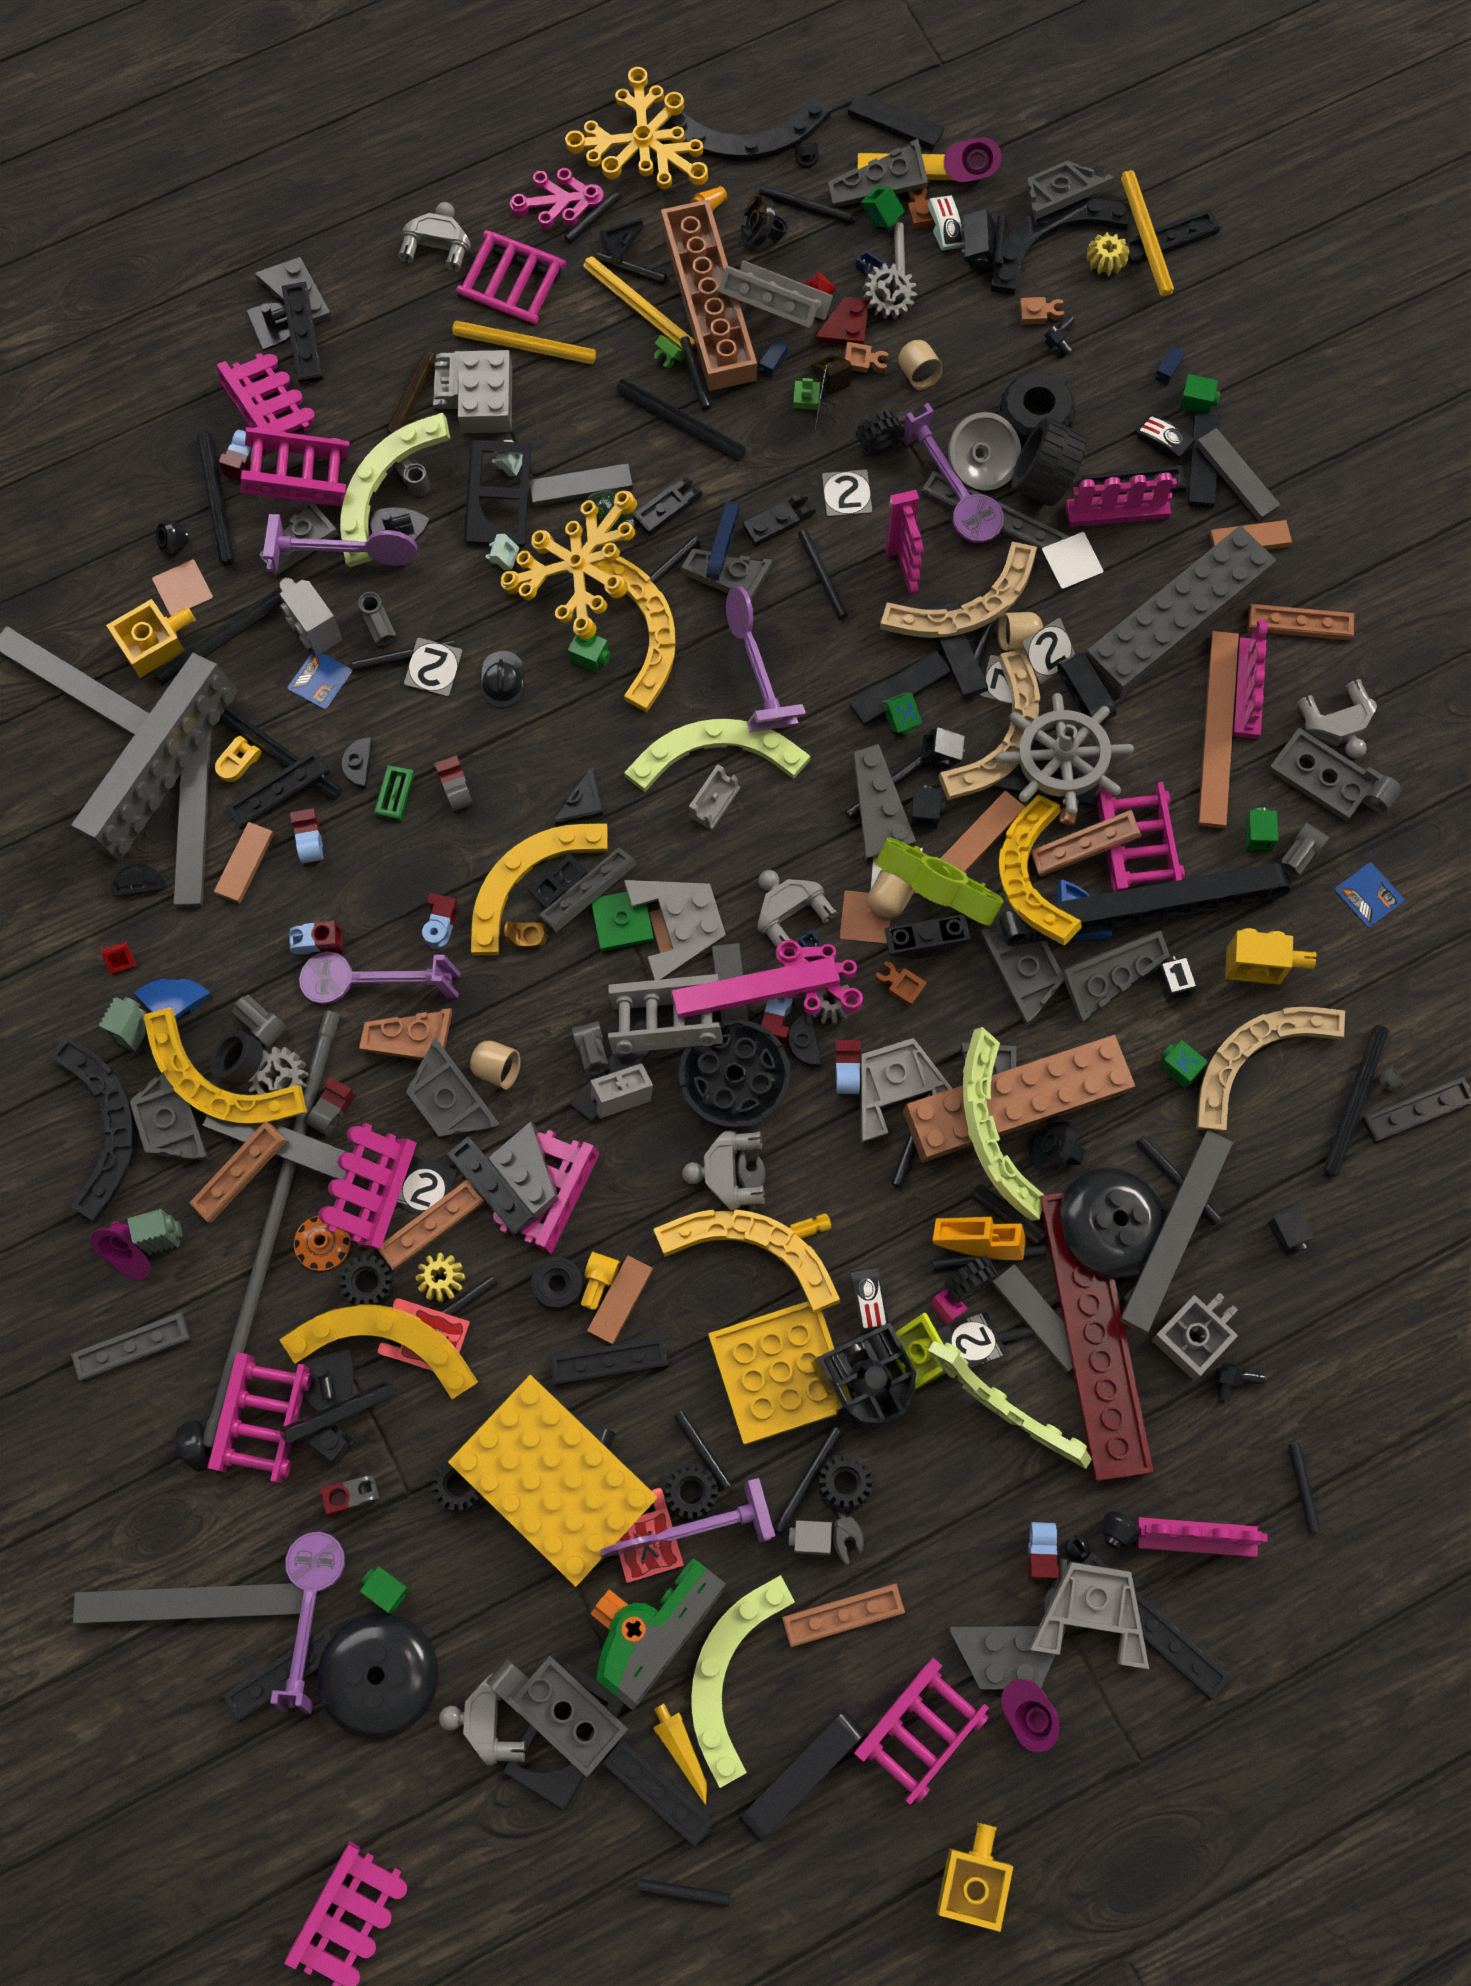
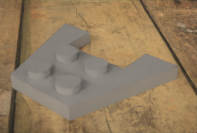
[624,880,726,980]
[860,1038,952,1143]
[1029,1562,1149,1669]

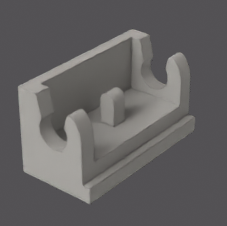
[433,351,459,409]
[689,764,740,830]
[590,1063,653,1118]

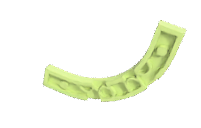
[340,413,450,567]
[624,719,810,792]
[963,1027,1044,1221]
[928,1341,1092,1469]
[692,1575,795,1788]

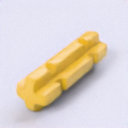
[786,1214,831,1239]

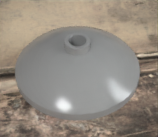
[948,412,1021,491]

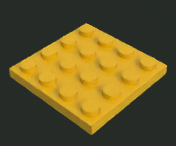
[708,1301,852,1445]

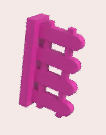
[217,353,315,453]
[1065,473,1177,527]
[885,490,924,594]
[1232,620,1268,739]
[319,1123,417,1249]
[493,1130,600,1254]
[1137,1517,1267,1558]
[284,1841,407,1986]

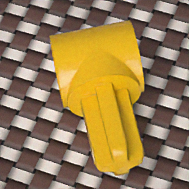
[581,1252,620,1310]

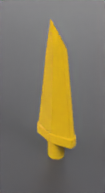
[653,1703,707,1805]

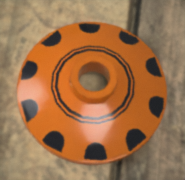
[294,1215,351,1271]

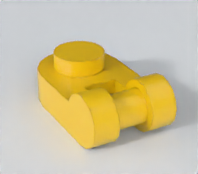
[215,736,262,782]

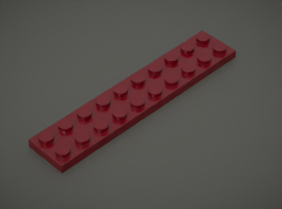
[1039,1192,1154,1482]

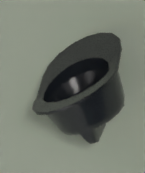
[482,650,523,708]

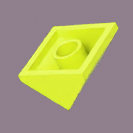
[895,1313,946,1389]

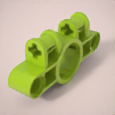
[875,837,1004,926]

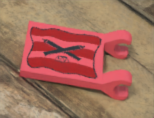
[378,1298,470,1371]
[616,1488,684,1583]

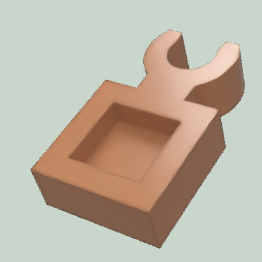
[1020,297,1064,325]
[844,342,888,373]

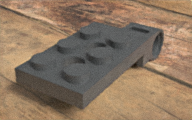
[1268,728,1402,822]
[486,1656,628,1777]

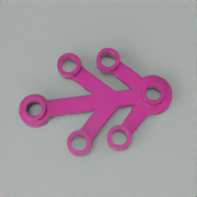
[510,168,604,229]
[776,940,863,1015]

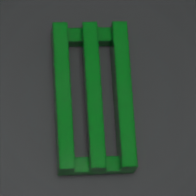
[374,765,415,821]

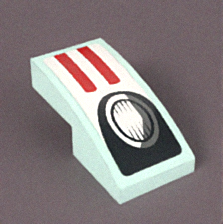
[927,195,965,251]

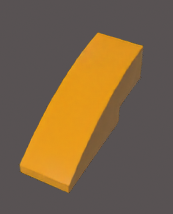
[933,1217,1026,1260]

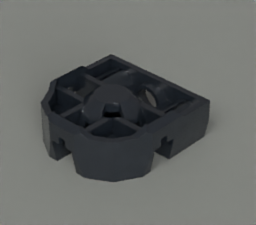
[811,1323,916,1429]

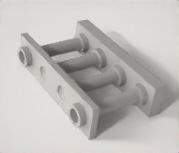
[718,261,833,328]
[608,974,723,1054]

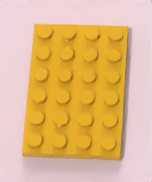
[448,1375,658,1587]

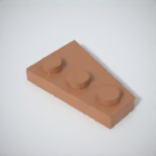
[359,1008,452,1060]

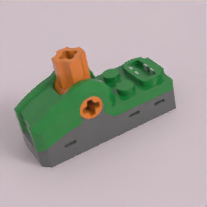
[591,1558,727,1710]

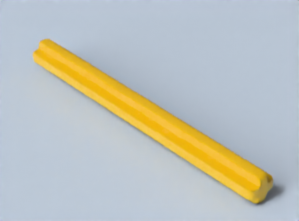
[1121,170,1174,297]
[583,256,695,349]
[452,321,596,364]

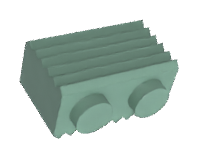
[99,997,147,1052]
[128,1209,183,1255]

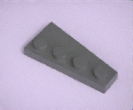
[828,139,928,208]
[852,744,916,860]
[1061,931,1170,1021]

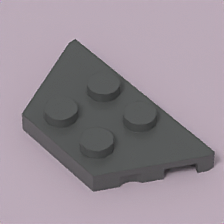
[1027,161,1114,220]
[980,929,1064,1025]
[406,1039,500,1137]
[130,1073,208,1160]
[949,1626,1066,1689]

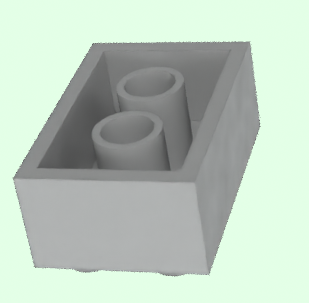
[458,350,512,433]

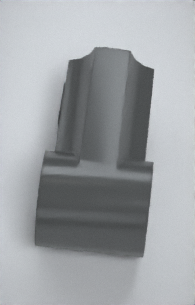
[392,454,430,497]
[358,592,397,647]
[1280,823,1330,878]
[232,995,288,1049]
[572,1021,609,1077]

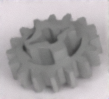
[862,263,917,319]
[248,1047,309,1095]

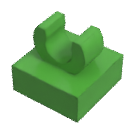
[654,335,685,368]
[793,378,820,410]

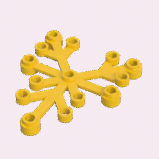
[565,67,708,189]
[501,491,637,640]

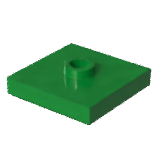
[591,892,654,952]

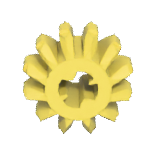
[1086,232,1129,277]
[416,1253,465,1302]

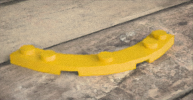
[593,551,676,712]
[999,794,1082,946]
[471,824,608,956]
[143,1008,307,1124]
[654,1210,840,1313]
[280,1305,478,1399]

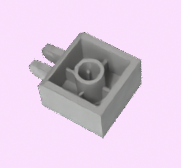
[279,578,343,656]
[1151,1293,1238,1381]

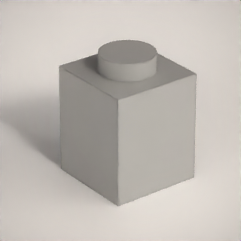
[789,1521,832,1555]

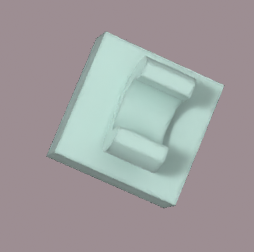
[492,440,523,476]
[486,534,519,570]

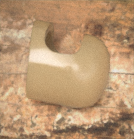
[898,340,943,390]
[997,612,1043,651]
[867,870,915,918]
[470,1041,520,1090]

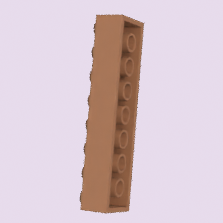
[661,199,757,391]
[903,1035,1135,1163]

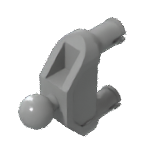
[398,202,471,272]
[1297,679,1377,759]
[757,870,837,948]
[682,1130,765,1210]
[439,1674,526,1765]

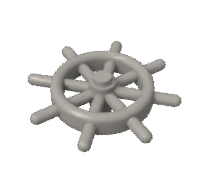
[995,693,1134,815]

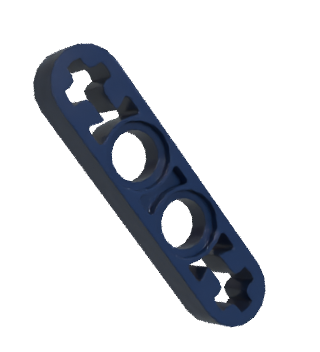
[706,501,740,580]

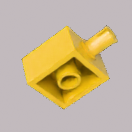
[106,599,196,678]
[1225,928,1316,985]
[936,1823,1013,1932]

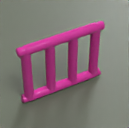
[456,230,566,325]

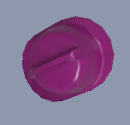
[944,137,1001,182]
[90,1221,150,1280]
[1001,1679,1060,1753]

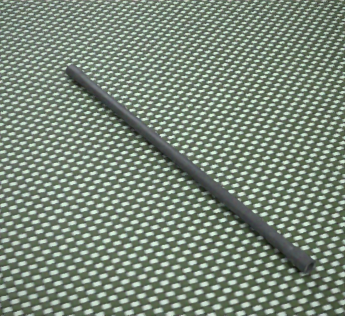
[203,1011,341,1448]

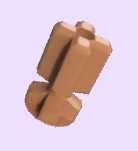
[1059,798,1079,826]

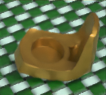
[504,922,548,948]

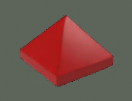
[804,272,836,294]
[100,942,137,975]

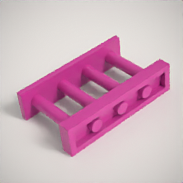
[240,427,349,507]
[1096,782,1185,892]
[208,1352,312,1483]
[853,1658,989,1805]

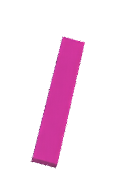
[672,957,840,1019]

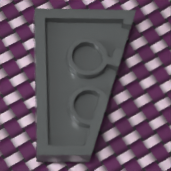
[255,257,331,324]

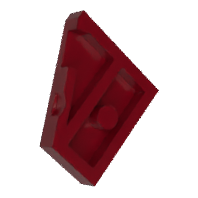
[816,297,869,345]

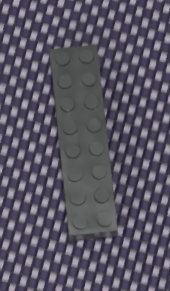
[1086,525,1277,699]
[71,653,238,861]

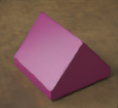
[930,1289,968,1325]

